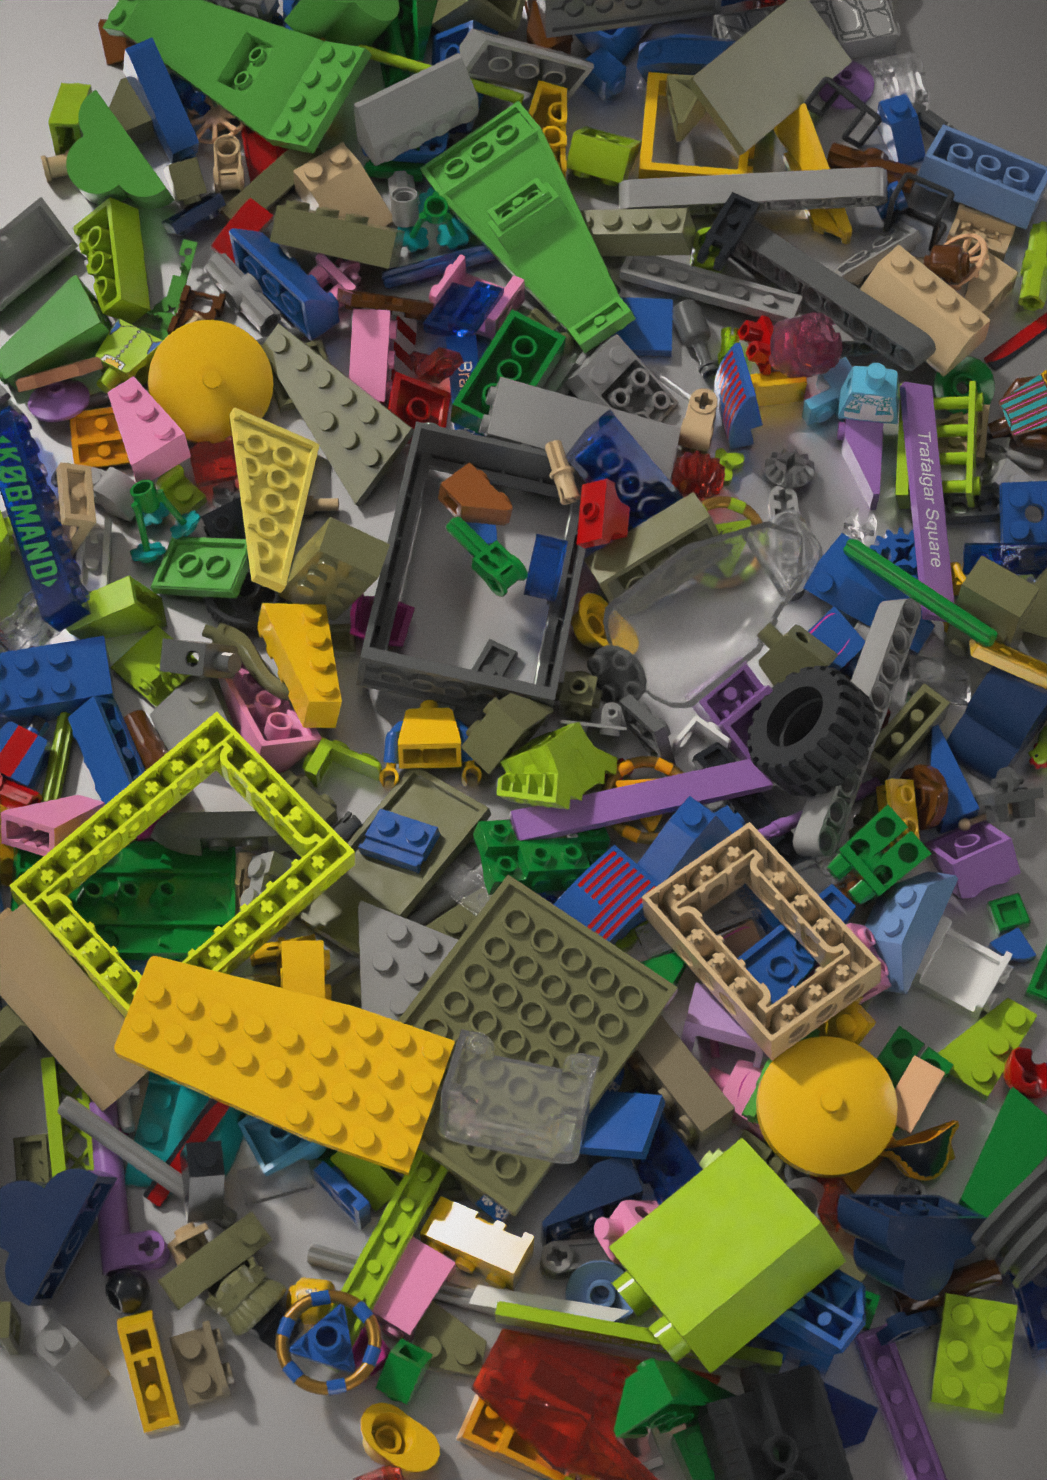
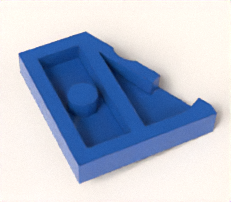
[313,1161,372,1230]

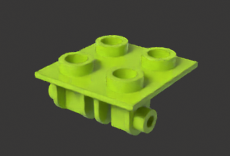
[111,624,199,707]

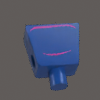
[808,607,865,679]

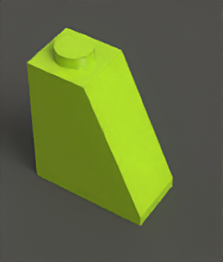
[48,83,92,156]
[63,576,167,640]

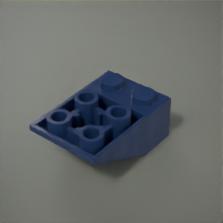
[540,1157,643,1247]

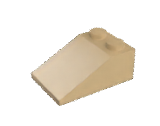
[293,142,394,227]

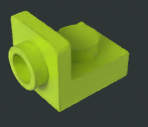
[156,464,207,515]

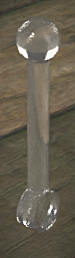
[651,368,702,408]

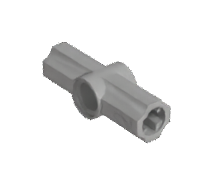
[204,253,281,333]

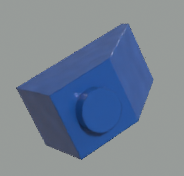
[877,93,925,166]

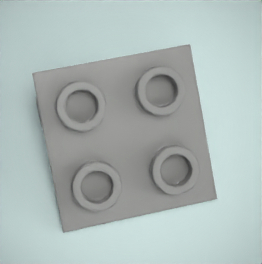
[560,702,627,736]

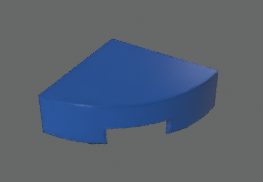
[988,927,1036,963]

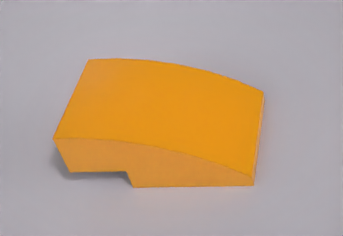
[456,1370,591,1480]

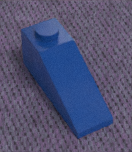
[927,725,980,835]

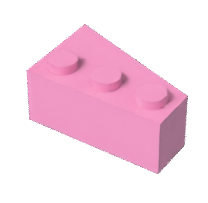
[349,308,397,408]
[107,377,191,483]

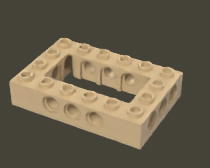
[642,822,881,1060]

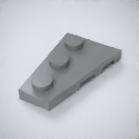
[833,221,923,286]

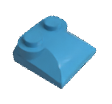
[237,1115,327,1177]

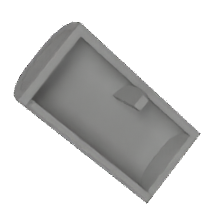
[0,197,78,311]

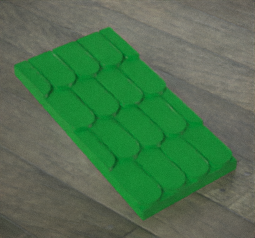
[10,841,236,960]

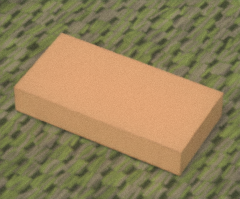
[895,1055,945,1134]

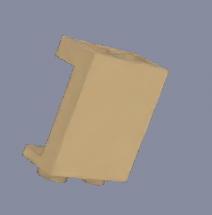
[36,462,96,559]

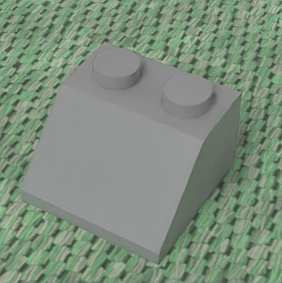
[150,677,228,752]

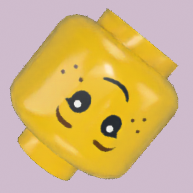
[286,1277,336,1325]

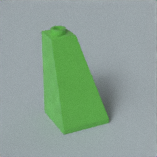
[0,275,113,392]

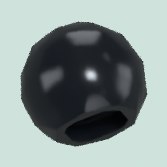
[105,1268,150,1314]

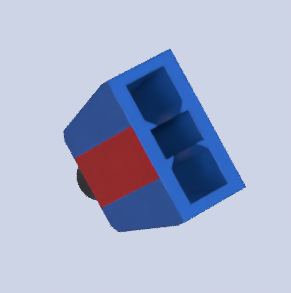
[0,715,51,791]

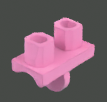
[307,253,361,309]

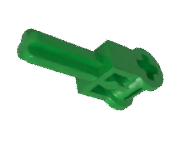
[446,517,528,597]

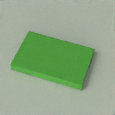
[150,536,250,598]

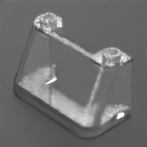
[439,1029,600,1164]

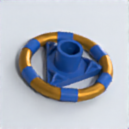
[275,1289,382,1396]

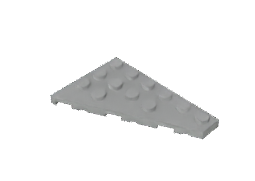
[358,901,458,1021]

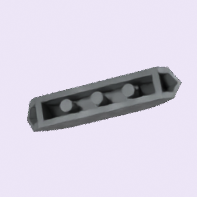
[151,811,293,856]

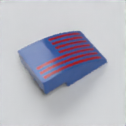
[714,342,763,451]
[553,845,660,945]

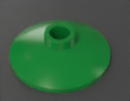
[933,356,995,414]

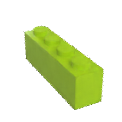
[72,197,150,324]

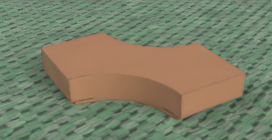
[16,357,103,392]

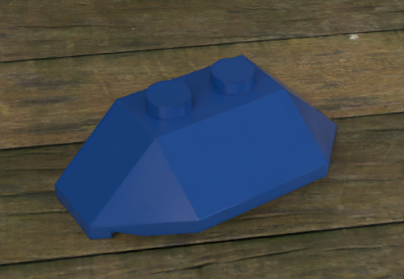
[774,1269,866,1355]

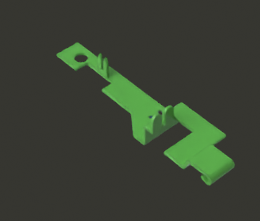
[139,239,198,340]

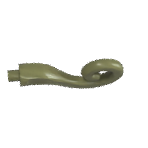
[202,623,291,702]

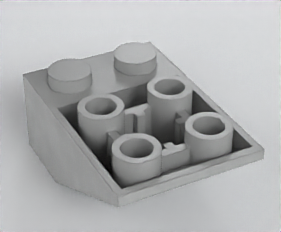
[563,334,679,422]

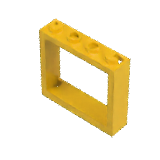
[638,72,755,179]

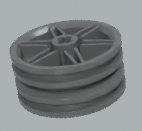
[970,1160,1047,1290]

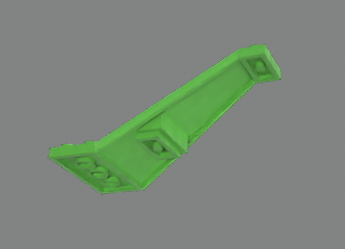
[102,0,372,154]
[419,101,636,353]

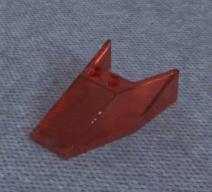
[471,1328,722,1480]

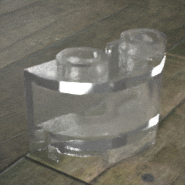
[873,51,928,104]
[0,588,65,652]

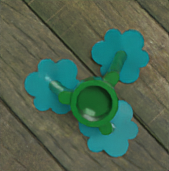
[397,187,469,252]
[130,480,201,563]

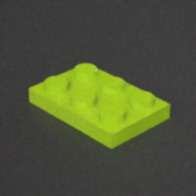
[930,1293,1018,1414]

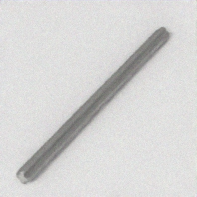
[307,1244,683,1366]

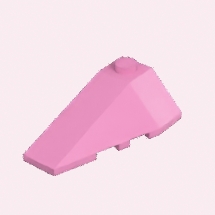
[218,664,322,773]

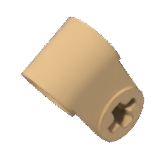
[213,134,245,194]
[678,388,717,452]

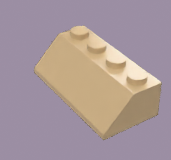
[860,245,991,377]

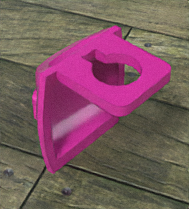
[350,593,415,647]

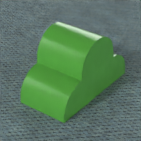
[284,0,399,47]
[66,90,175,209]

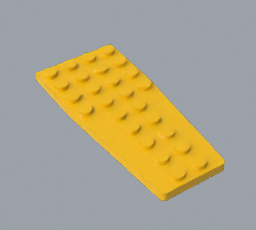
[114,956,455,1175]

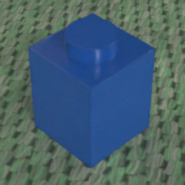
[583,46,626,102]

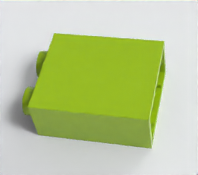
[609,1138,846,1374]

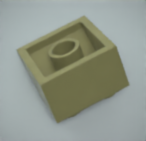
[461,693,554,774]

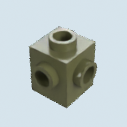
[555,671,602,722]

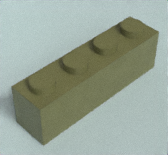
[580,208,696,256]

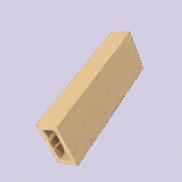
[0,903,149,1111]

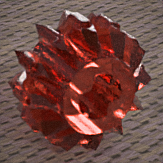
[671,450,725,501]

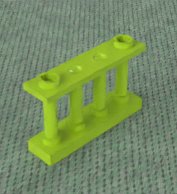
[896,381,984,509]

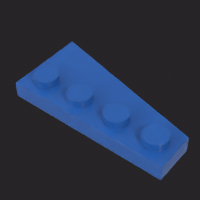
[737,884,856,1005]

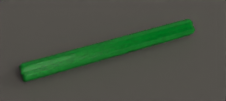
[843,539,998,647]

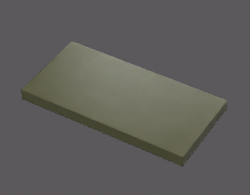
[686,0,852,156]
[294,768,492,959]

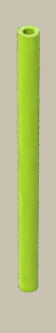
[358,44,524,104]

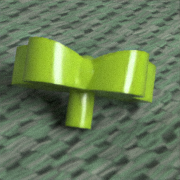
[707,448,745,486]

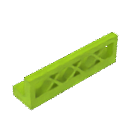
[41,1057,94,1178]

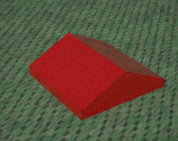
[388,372,451,445]

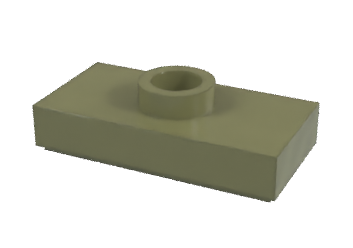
[13,1133,52,1183]

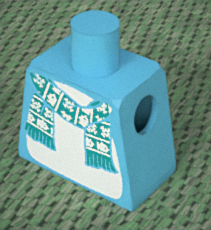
[838,363,900,424]

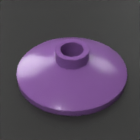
[818,61,874,109]
[28,379,90,422]

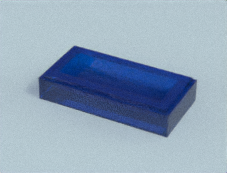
[523,534,568,602]

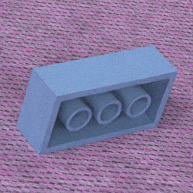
[915,124,1047,230]

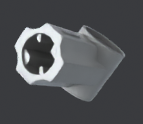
[388,170,419,227]

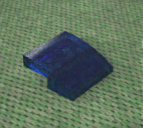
[423,281,505,337]

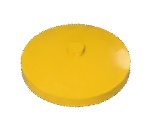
[148,320,273,446]
[756,1036,898,1178]

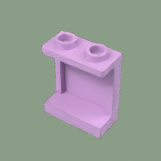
[681,982,769,1068]

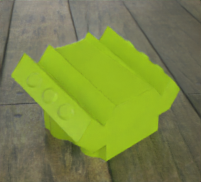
[497,722,617,810]

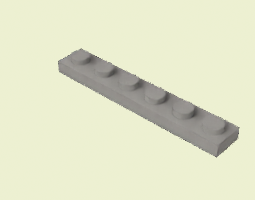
[620,256,803,327]

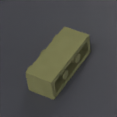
[865,683,950,785]

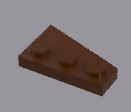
[337,288,434,320]

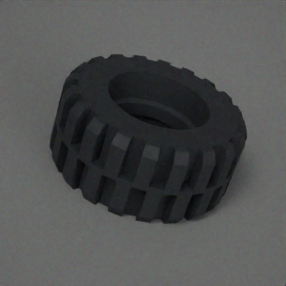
[747,666,877,797]

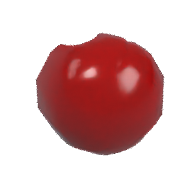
[1003,1047,1047,1100]

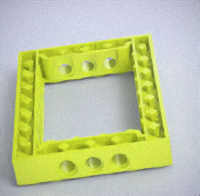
[9,711,355,1018]

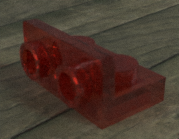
[189,436,238,488]

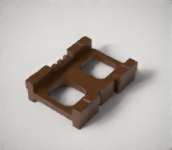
[167,285,226,335]

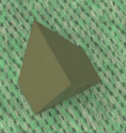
[666,74,706,142]

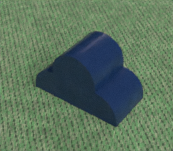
[946,666,1047,786]
[0,1169,118,1306]
[837,1194,987,1301]

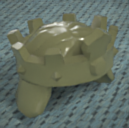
[204,1255,286,1336]

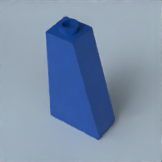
[123,37,200,164]

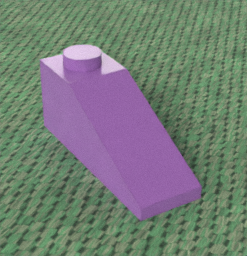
[837,419,883,510]

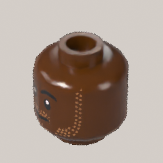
[924,245,970,285]

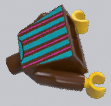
[988,370,1047,451]

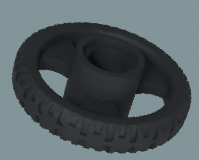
[204,567,286,632]

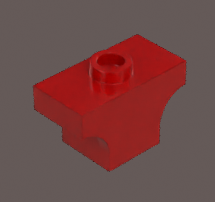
[577,479,630,549]

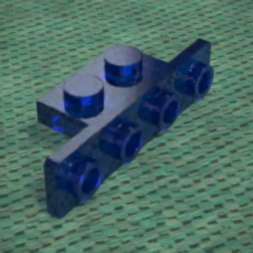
[962,542,1047,575]

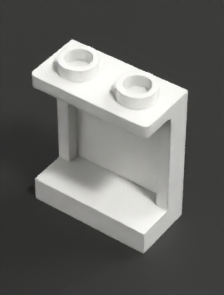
[912,915,1014,1019]

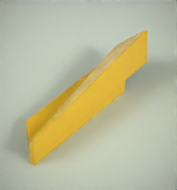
[774,103,852,245]

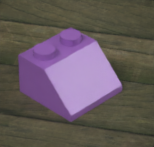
[923,820,1021,899]

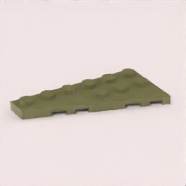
[261,323,414,507]

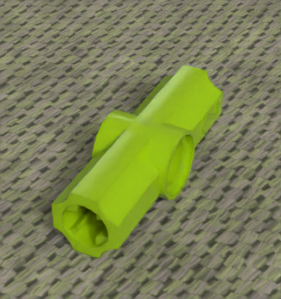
[1018,221,1047,311]

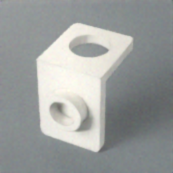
[672,715,731,757]

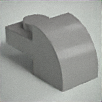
[91,466,136,521]

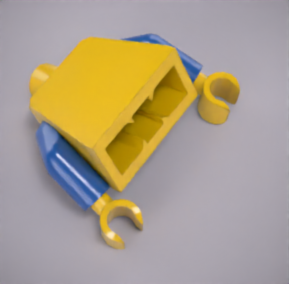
[379,700,482,788]

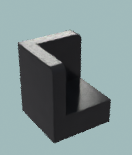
[248,1302,304,1352]

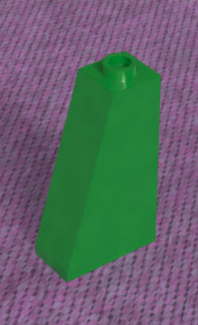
[958,1087,1047,1217]

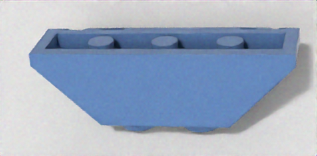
[865,871,958,994]

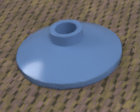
[565,1260,633,1323]

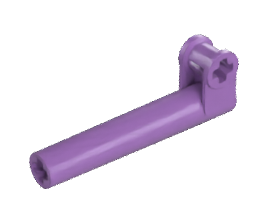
[89,1101,170,1277]

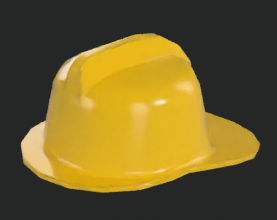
[570,593,638,655]
[360,1402,440,1473]

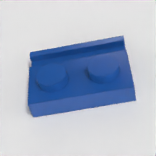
[358,808,441,873]

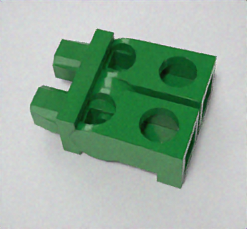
[826,805,932,906]
[877,1025,954,1133]

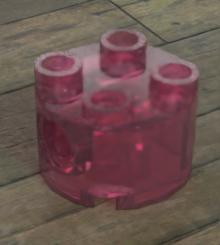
[769,312,842,378]

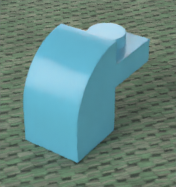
[802,357,852,426]

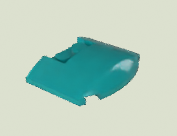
[125,1071,246,1194]

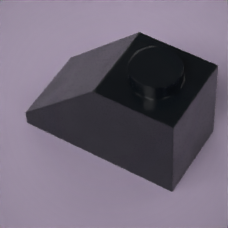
[180,1140,225,1223]

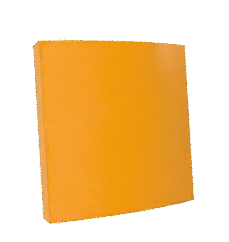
[69,407,130,468]

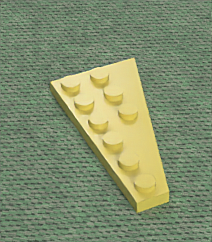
[230,407,319,593]

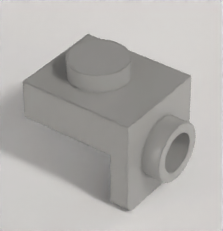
[981,458,1034,492]

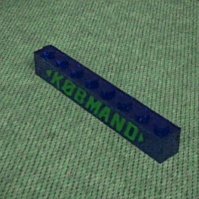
[0,405,91,632]

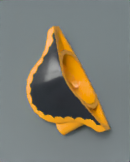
[879,1120,959,1181]

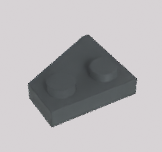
[619,695,676,777]

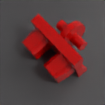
[737,315,790,376]

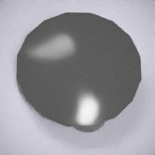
[587,645,647,703]

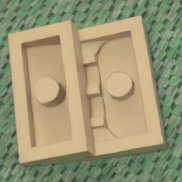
[946,203,1016,262]

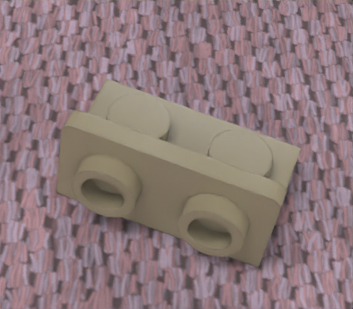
[169,1320,235,1409]

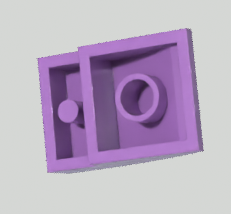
[689,661,773,761]

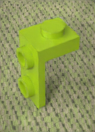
[302,737,382,788]

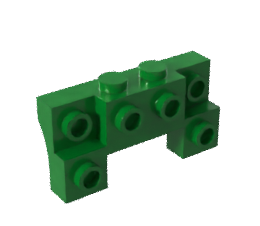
[473,820,611,895]

